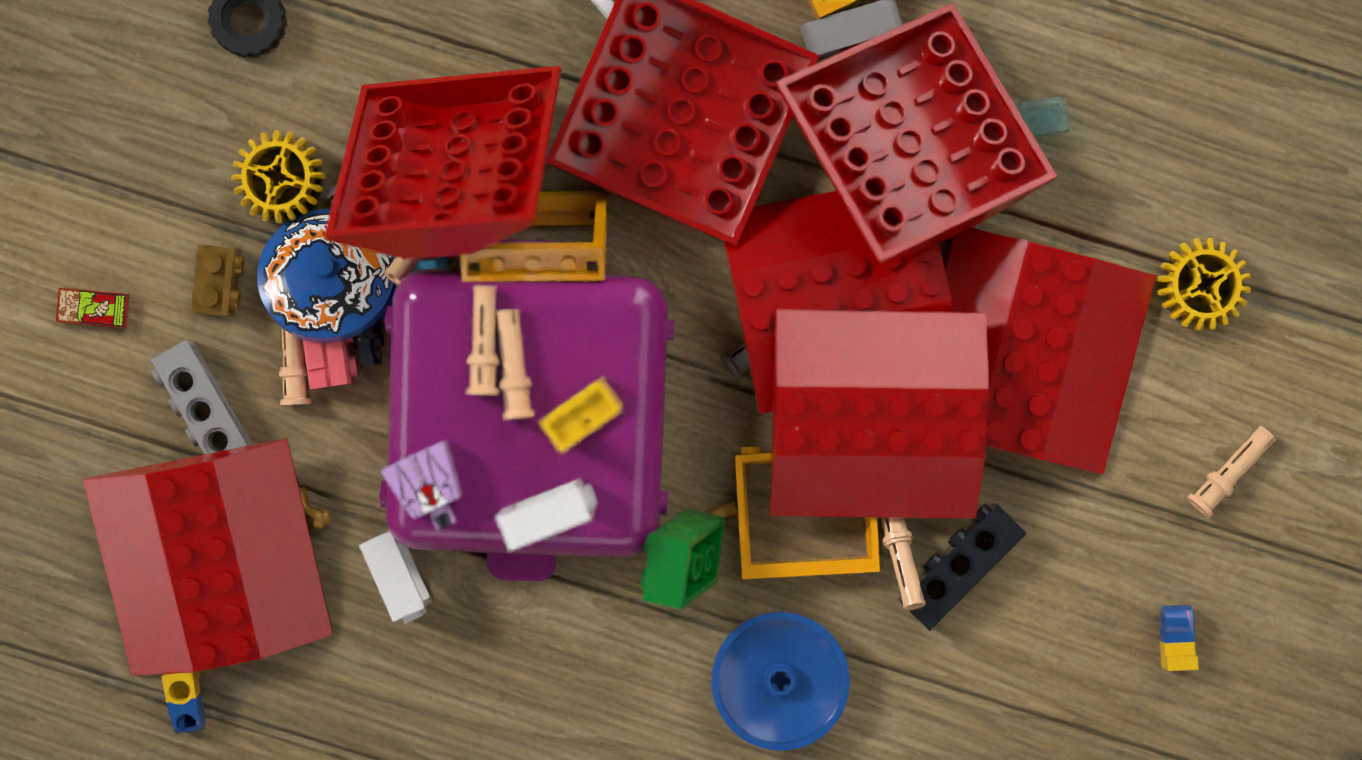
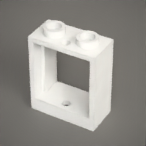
[496,478,598,551]
[359,531,432,624]

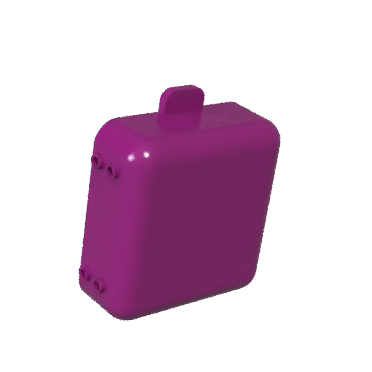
[379,239,675,581]

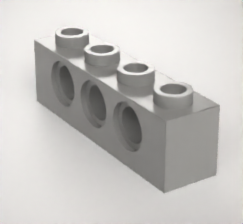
[151,340,253,454]

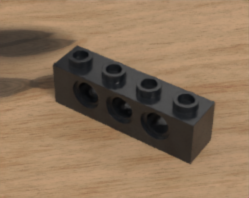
[898,503,1027,631]

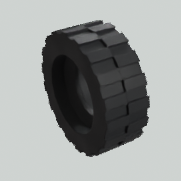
[207,0,287,58]

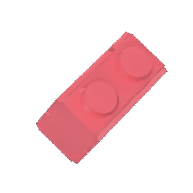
[303,337,359,389]

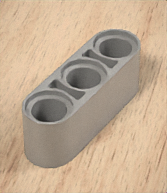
[800,0,903,58]

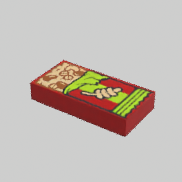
[56,288,130,328]

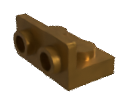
[191,244,245,317]

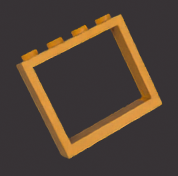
[461,191,608,282]
[734,446,880,579]

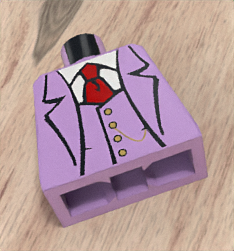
[380,439,462,531]

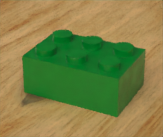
[640,509,725,610]

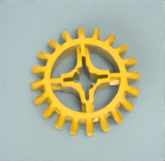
[231,130,326,224]
[1157,238,1251,331]

